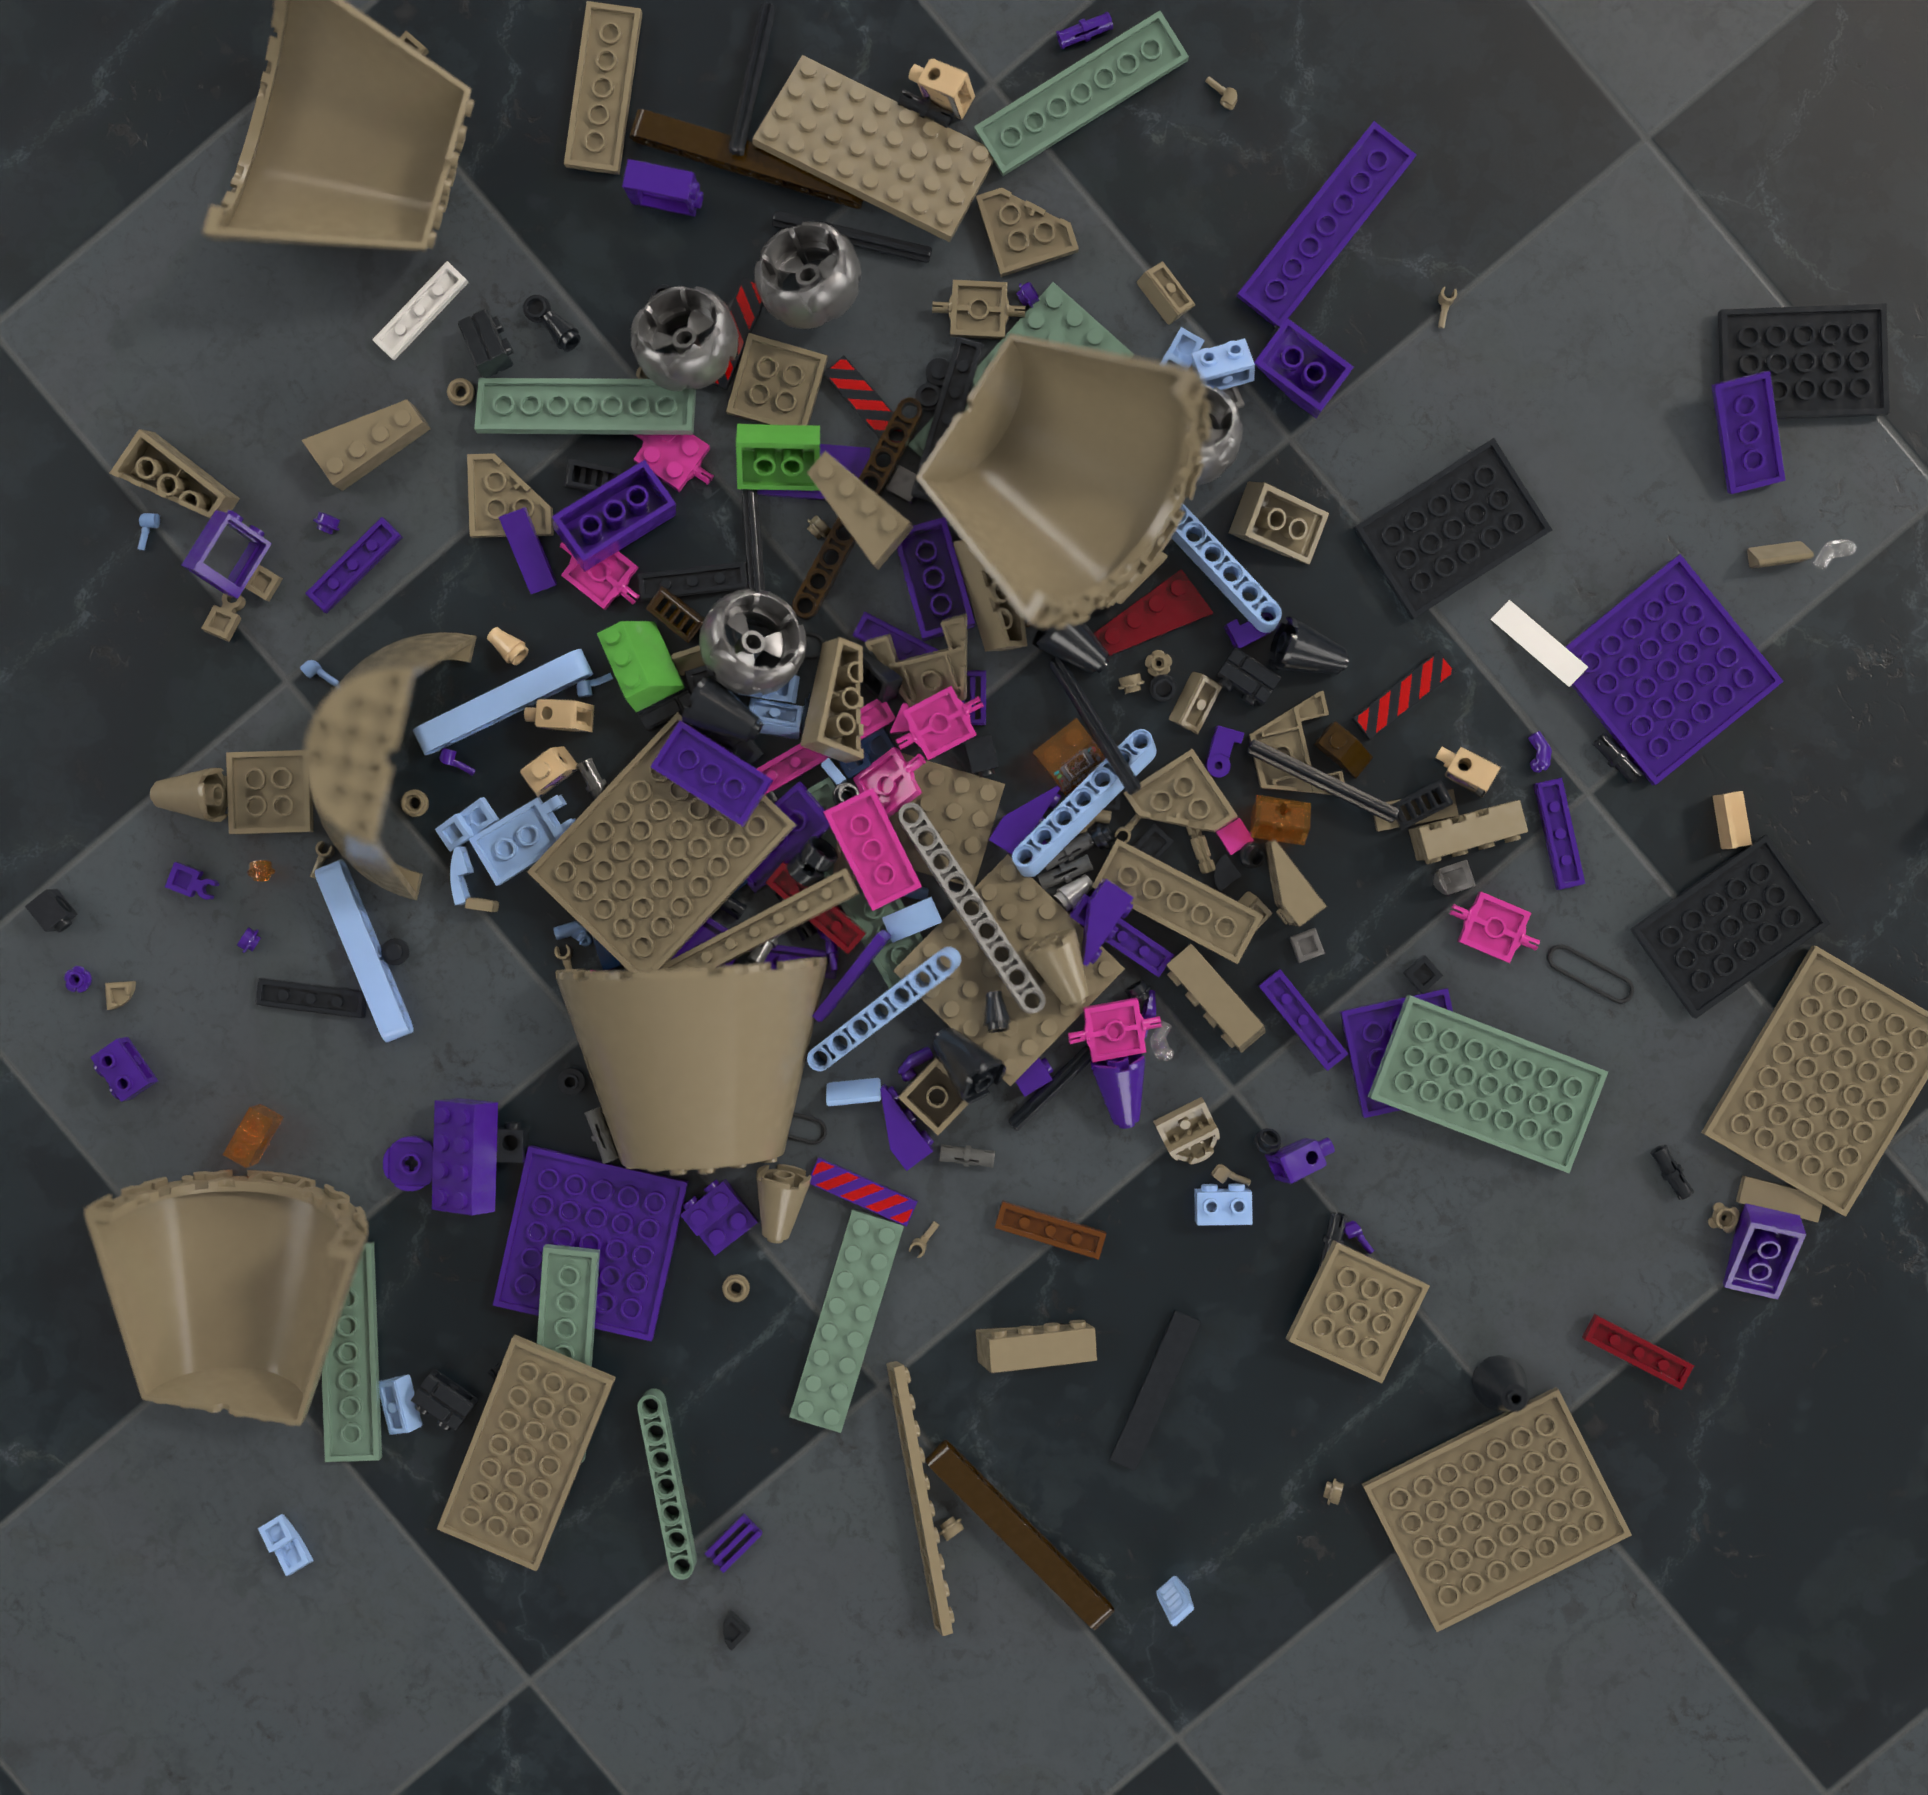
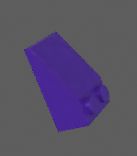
[1254,318,1354,418]
[1723,1203,1806,1299]

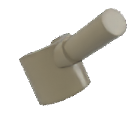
[1205,76,1238,110]
[1438,287,1457,329]
[1115,814,1141,843]
[310,841,335,879]
[554,944,573,969]
[1211,1164,1251,1186]
[909,1221,939,1258]

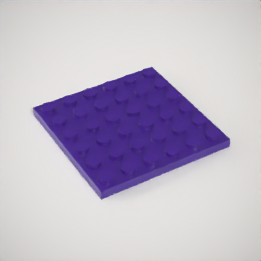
[1565,554,1784,786]
[493,1145,689,1341]

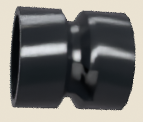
[787,836,838,887]

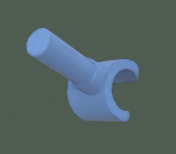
[138,513,160,550]
[300,660,340,687]
[576,673,613,698]

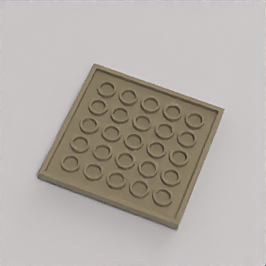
[893,854,1125,1086]

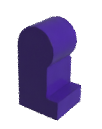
[1223,612,1280,649]
[1205,725,1244,778]

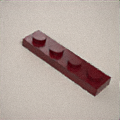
[765,861,867,954]
[1582,1314,1694,1390]

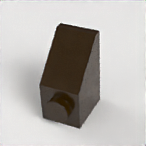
[1313,721,1373,779]

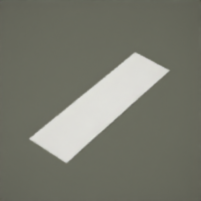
[1491,600,1588,687]

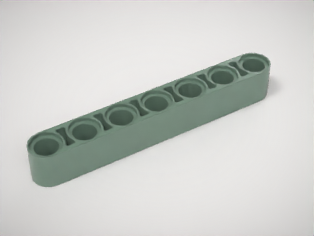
[638,1389,697,1580]

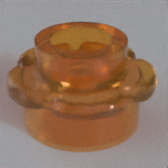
[247,860,275,882]

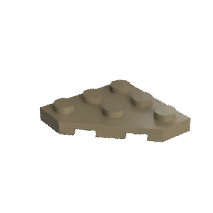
[976,188,1079,277]
[467,454,553,538]
[1124,749,1238,833]

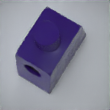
[1265,1137,1335,1184]

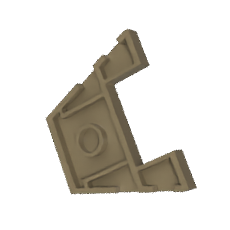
[865,614,967,707]
[1248,691,1345,795]

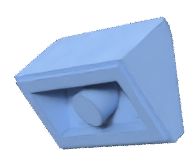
[748,698,804,739]
[826,1078,882,1106]
[379,1375,422,1435]

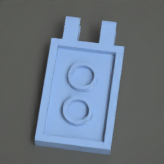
[469,795,576,886]

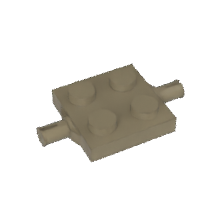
[932,280,1026,340]

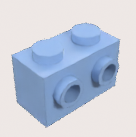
[1192,338,1255,390]
[1194,1183,1252,1225]

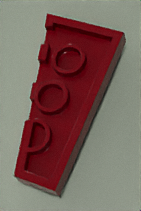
[1094,569,1213,656]

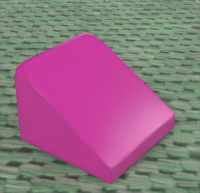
[890,703,910,734]

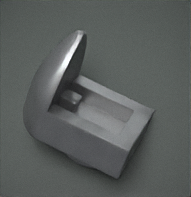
[1433,860,1476,895]

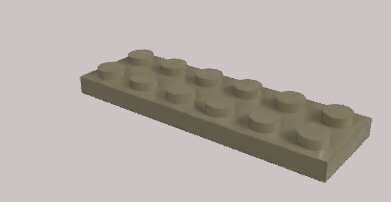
[564,1,642,175]
[1092,839,1264,964]

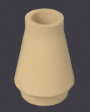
[487,627,528,665]

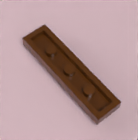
[994,1200,1107,1260]

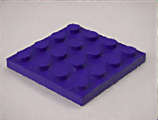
[1340,988,1453,1118]

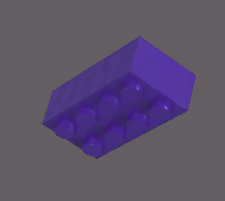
[552,460,676,572]
[897,517,975,641]
[432,1098,498,1215]

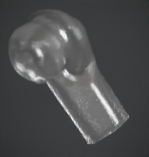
[1814,539,1856,570]
[1150,1020,1174,1062]

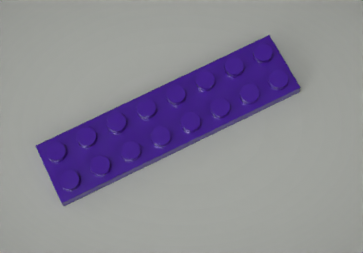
[1236,121,1417,328]

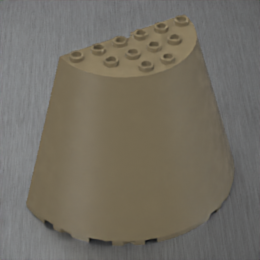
[203,0,474,252]
[916,334,1211,628]
[305,632,477,900]
[555,957,828,1175]
[85,1170,368,1426]

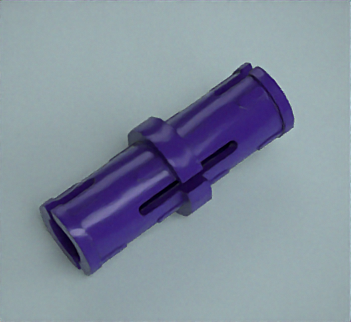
[1056,12,1113,49]

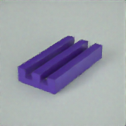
[962,670,986,726]
[705,1513,763,1573]

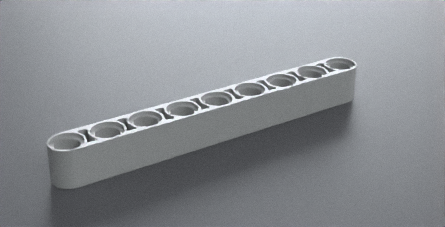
[898,803,1045,1014]

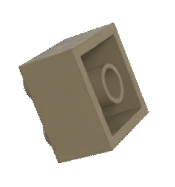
[898,1056,969,1135]

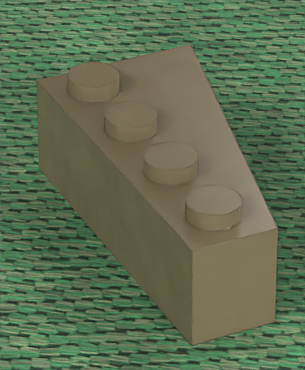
[302,400,431,491]
[109,429,240,518]
[807,451,914,570]
[953,539,1027,651]
[800,637,864,763]
[1408,800,1528,864]
[1167,944,1266,1053]
[976,1320,1097,1373]

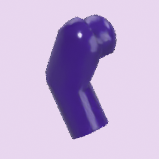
[1528,730,1552,773]
[898,1046,933,1082]

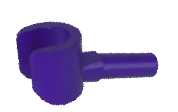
[439,748,476,776]
[1344,1221,1374,1254]

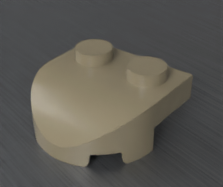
[1153,1097,1220,1164]

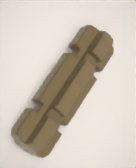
[1186,827,1215,874]

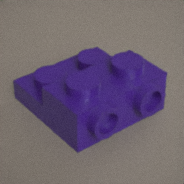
[681,1178,759,1256]

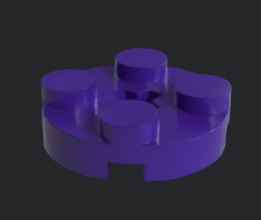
[383,1136,433,1191]

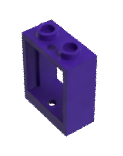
[623,159,703,217]
[181,510,272,599]

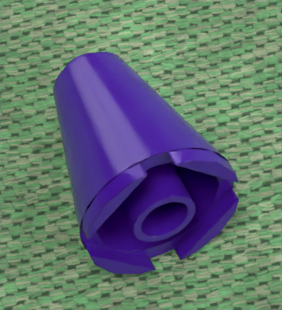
[1091,1053,1145,1129]

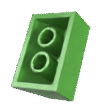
[736,424,820,491]
[597,621,685,712]

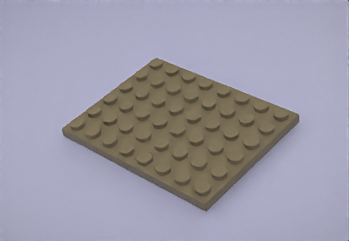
[527,712,797,971]
[1701,945,1928,1217]
[1362,1387,1632,1632]

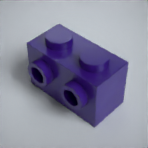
[90,1037,158,1102]

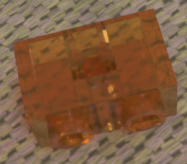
[1250,795,1311,845]
[223,1104,284,1168]

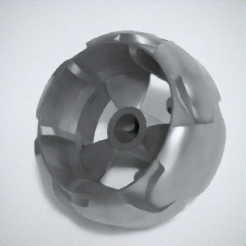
[754,222,861,329]
[631,287,738,391]
[1195,385,1243,485]
[699,589,806,695]

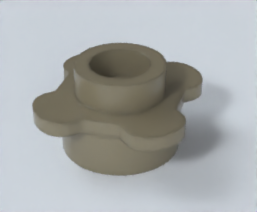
[1708,1202,1739,1233]

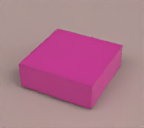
[1216,818,1254,855]

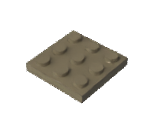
[726,333,828,425]
[226,750,314,834]

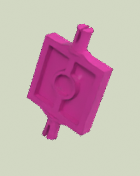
[634,435,714,492]
[560,543,640,610]
[895,686,984,760]
[853,747,926,818]
[1449,892,1540,963]
[1068,998,1162,1062]

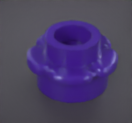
[1016,282,1040,308]
[313,512,340,534]
[236,927,261,953]
[64,966,92,993]

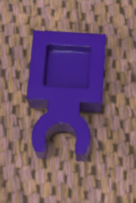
[165,862,219,899]

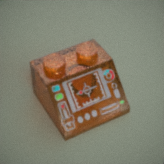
[1032,718,1106,796]

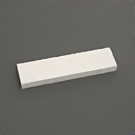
[372,261,469,361]

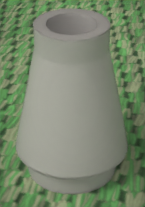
[1053,874,1093,912]

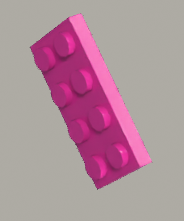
[824,787,922,911]

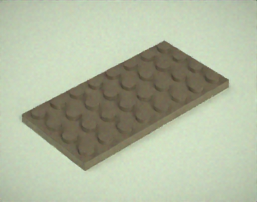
[752,55,994,242]
[437,1335,616,1571]

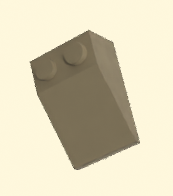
[1229,482,1329,565]
[1264,840,1326,927]

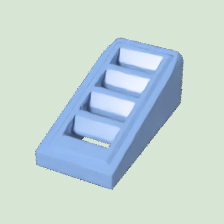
[1156,1576,1194,1627]

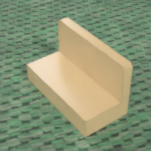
[1712,791,1752,849]

